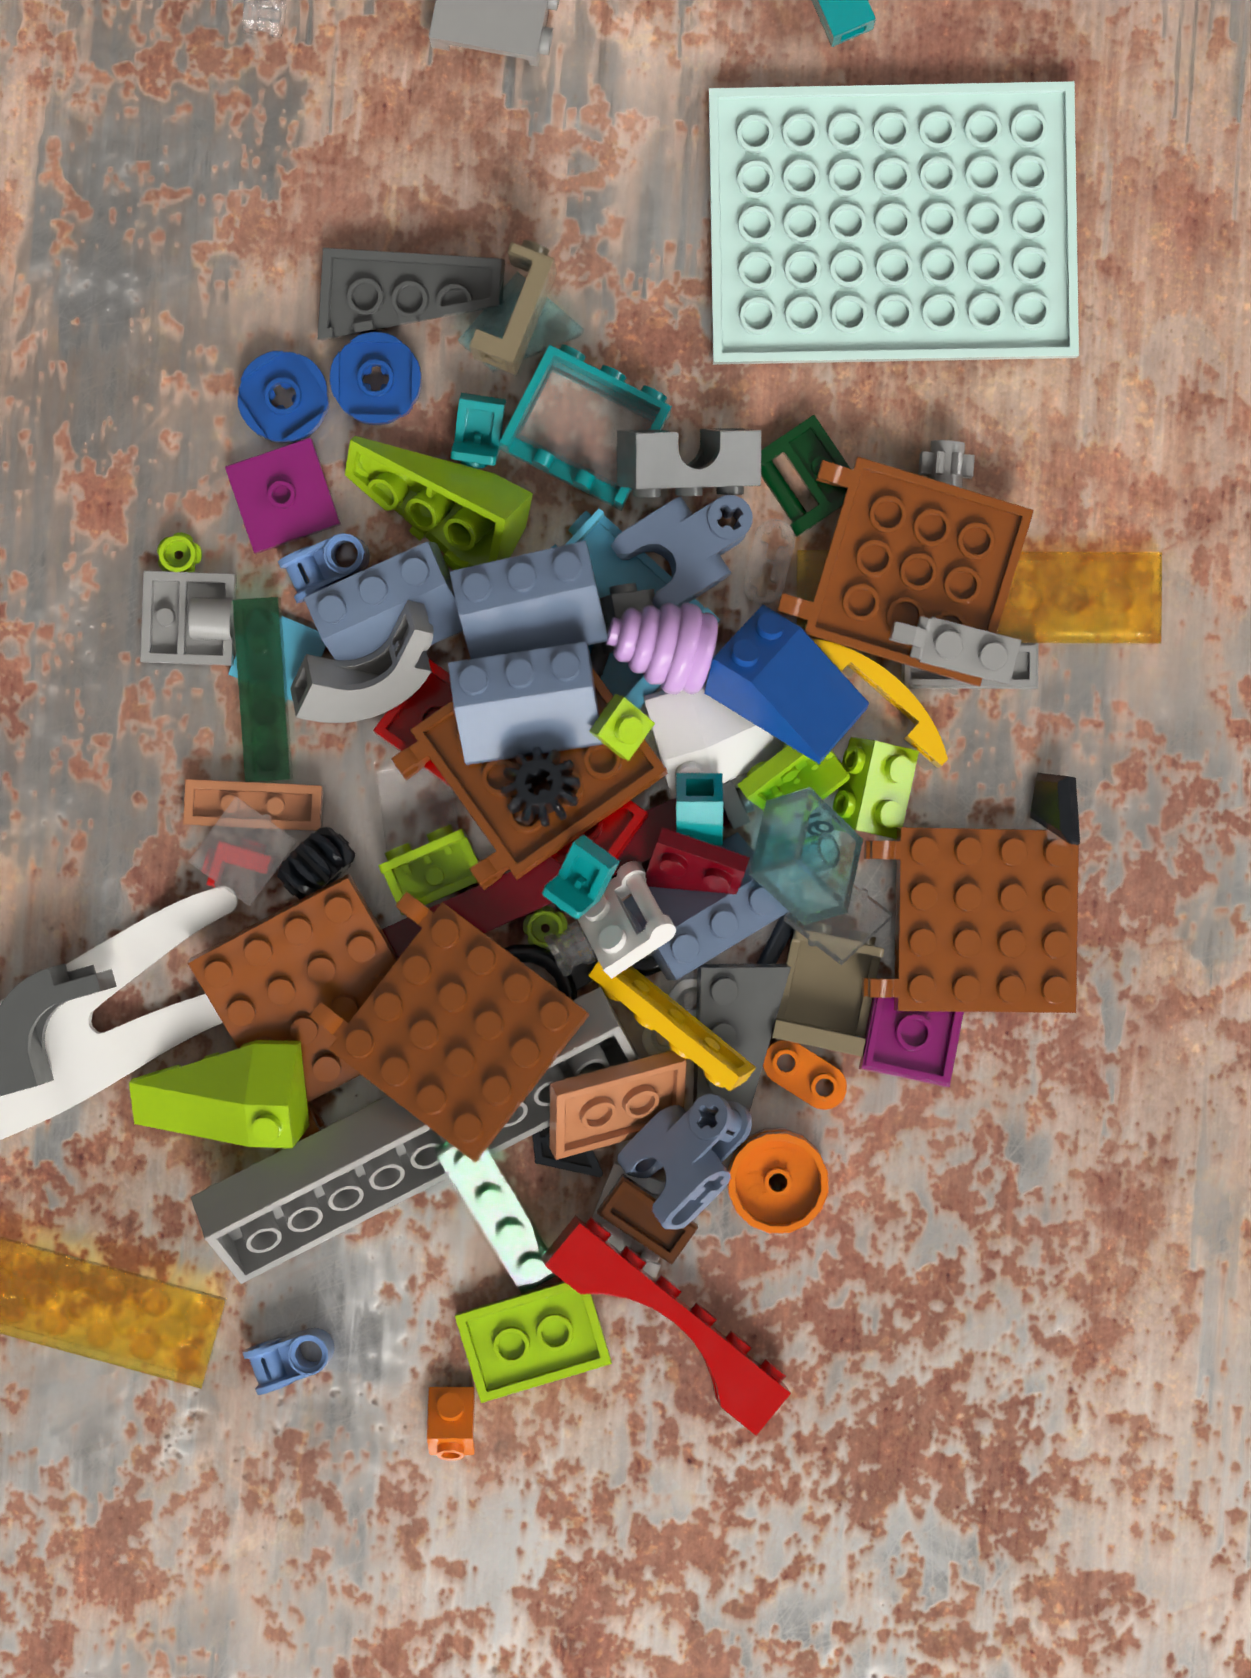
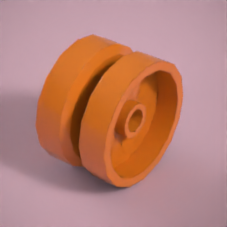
[727,1128,829,1234]

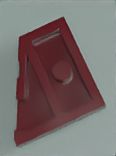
[645,827,750,894]

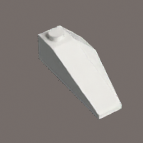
[643,685,785,799]

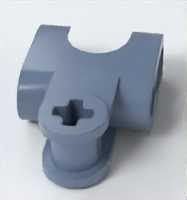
[611,495,753,609]
[617,1094,752,1230]

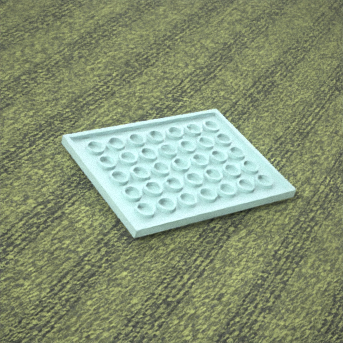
[709,81,1079,365]

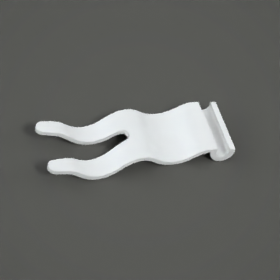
[0,886,238,1140]

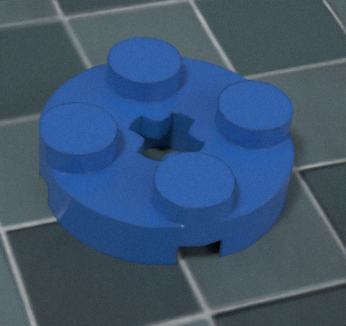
[330,332,422,425]
[238,351,330,443]

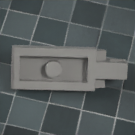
[889,616,1022,685]

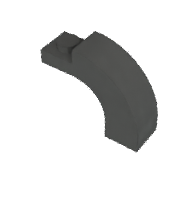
[0,963,117,1096]

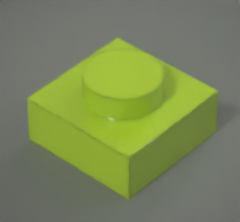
[589,694,655,761]

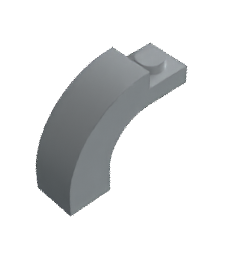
[290,600,434,723]

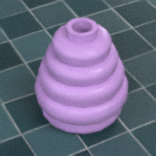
[606,603,718,694]

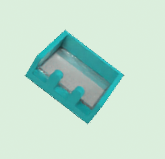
[499,344,672,511]

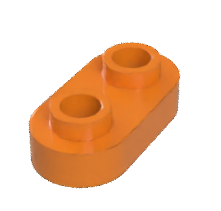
[763,1039,847,1110]

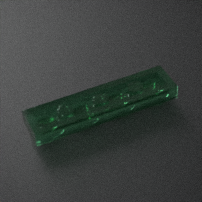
[233,597,293,782]
[434,1142,557,1294]

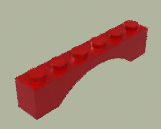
[541,1215,791,1436]

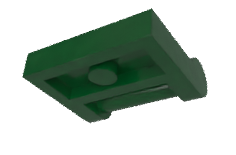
[761,415,851,537]

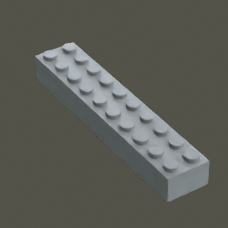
[191,987,639,1284]

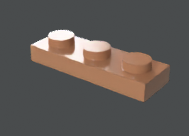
[183,779,323,831]

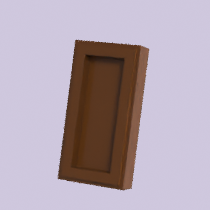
[597,1174,698,1265]

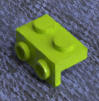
[832,737,919,839]
[737,743,850,831]
[378,824,479,915]

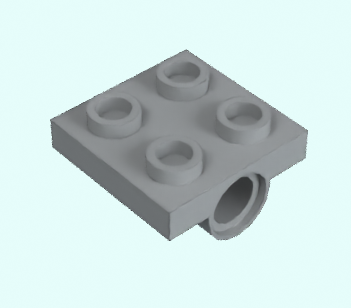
[140,571,237,666]

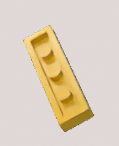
[588,961,756,1091]

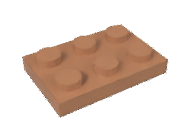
[549,1050,686,1160]

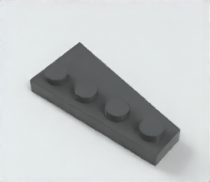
[318,248,505,340]
[693,963,791,1146]

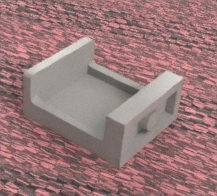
[429,0,560,66]

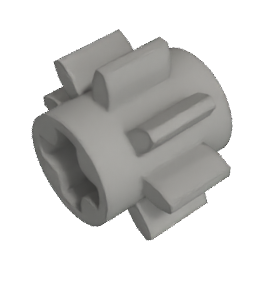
[918,440,975,488]

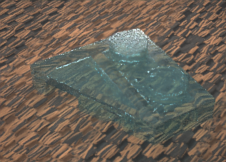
[458,271,584,372]

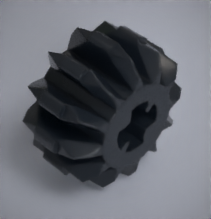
[501,746,581,827]
[277,827,355,900]

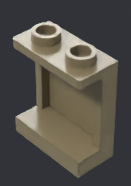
[469,240,557,376]
[772,922,884,1057]

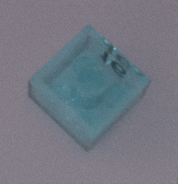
[749,787,863,925]

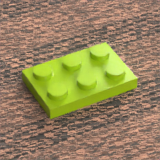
[455,1281,612,1403]

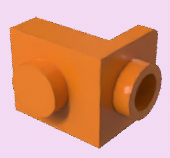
[427,1387,475,1461]

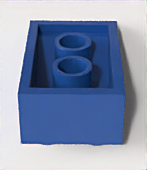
[704,604,869,764]

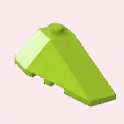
[345,436,533,570]
[129,1040,310,1148]

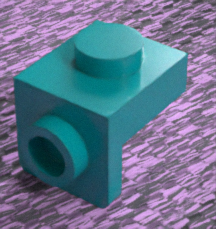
[450,392,506,468]
[542,835,620,919]

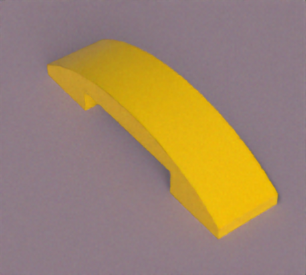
[811,638,948,769]

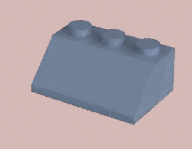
[450,540,608,659]
[304,541,463,661]
[448,642,603,765]
[623,832,793,981]

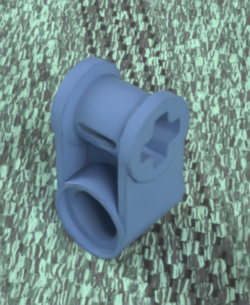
[278,533,370,603]
[242,1327,335,1395]

